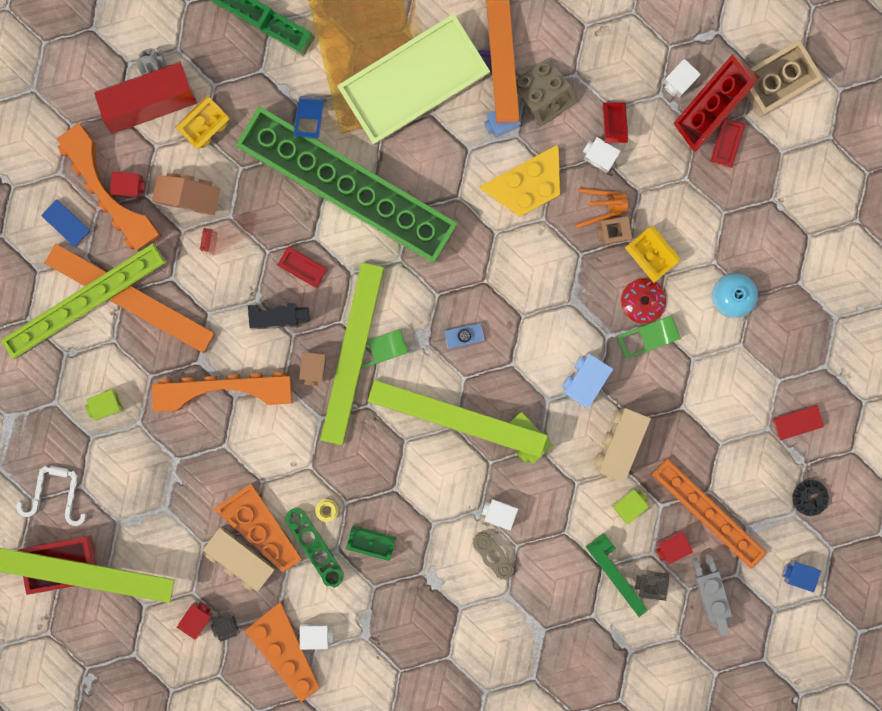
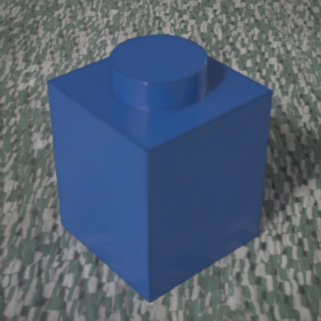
[782,560,821,593]

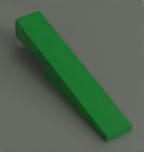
[209,0,315,57]

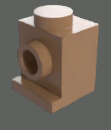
[596,216,632,245]

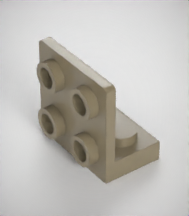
[516,59,578,127]

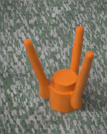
[576,188,628,228]

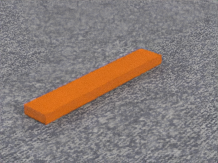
[486,0,519,124]
[651,458,767,569]

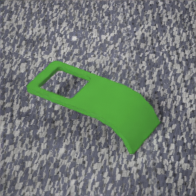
[617,316,681,359]
[361,329,408,369]

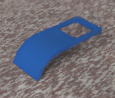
[294,96,325,138]

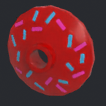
[621,278,666,324]

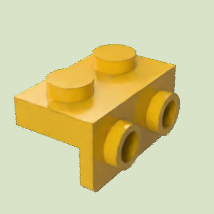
[174,95,230,150]
[625,226,681,283]

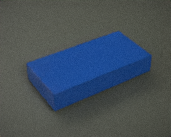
[41,199,91,247]

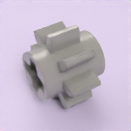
[136,48,166,74]

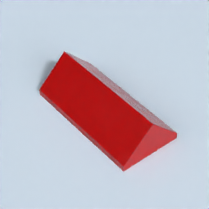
[673,54,760,152]
[94,61,197,134]

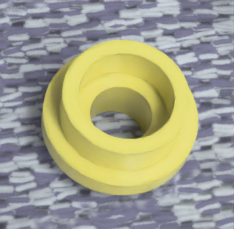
[315,499,338,522]

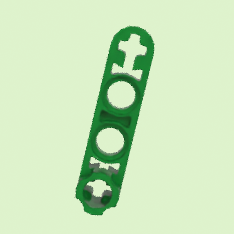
[286,508,344,588]
[585,532,648,617]

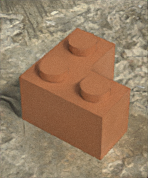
[151,172,220,215]

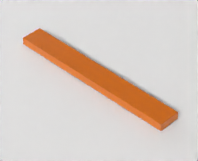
[45,243,215,353]

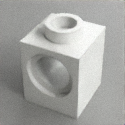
[663,59,701,98]
[583,137,620,173]
[482,498,518,530]
[300,623,333,650]

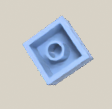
[561,354,613,408]

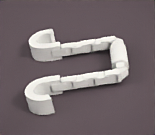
[17,466,87,526]

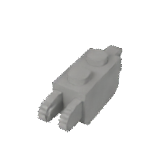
[692,553,732,636]

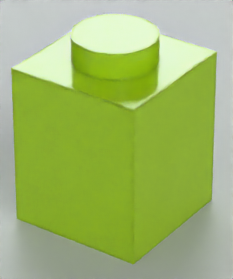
[85,389,124,421]
[611,488,649,524]

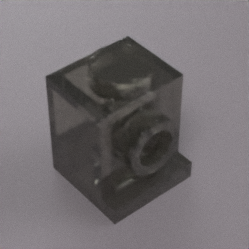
[635,570,669,601]
[211,611,240,642]

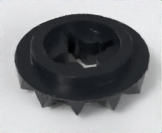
[792,480,830,516]

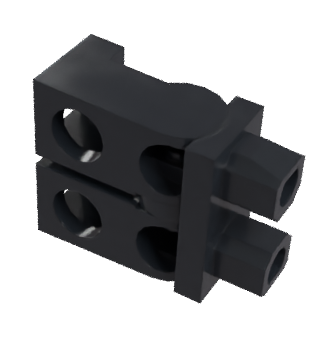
[248,303,310,330]

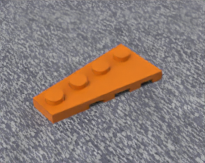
[213,483,302,572]
[244,601,320,702]

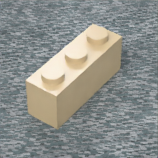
[203,527,276,592]

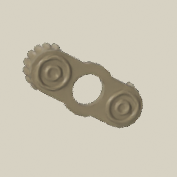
[473,532,514,580]

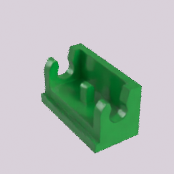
[346,525,397,561]

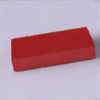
[602,102,628,143]
[710,118,745,168]
[277,246,328,289]
[773,405,824,440]

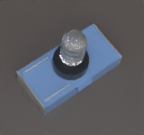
[444,323,485,349]

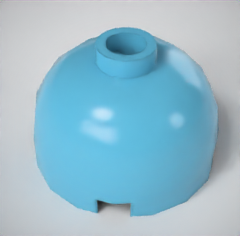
[712,273,758,318]

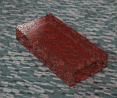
[200,228,218,255]

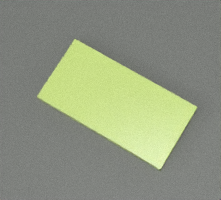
[337,14,490,145]

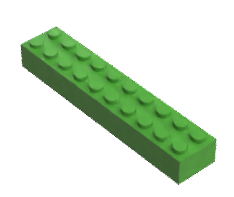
[235,106,457,264]

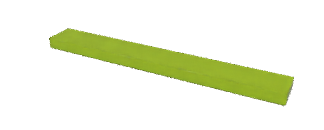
[0,243,167,359]
[320,262,385,445]
[367,380,548,458]
[0,547,175,603]

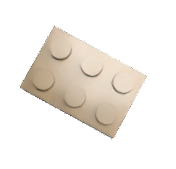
[746,39,823,118]
[593,407,651,483]

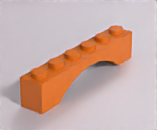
[57,123,162,252]
[152,372,293,412]

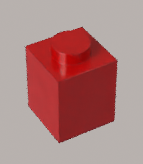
[110,171,146,199]
[655,530,693,565]
[176,602,214,640]

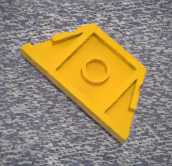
[480,145,560,217]

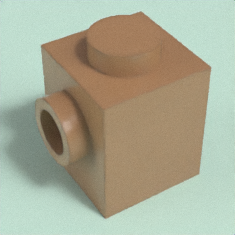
[299,352,327,386]

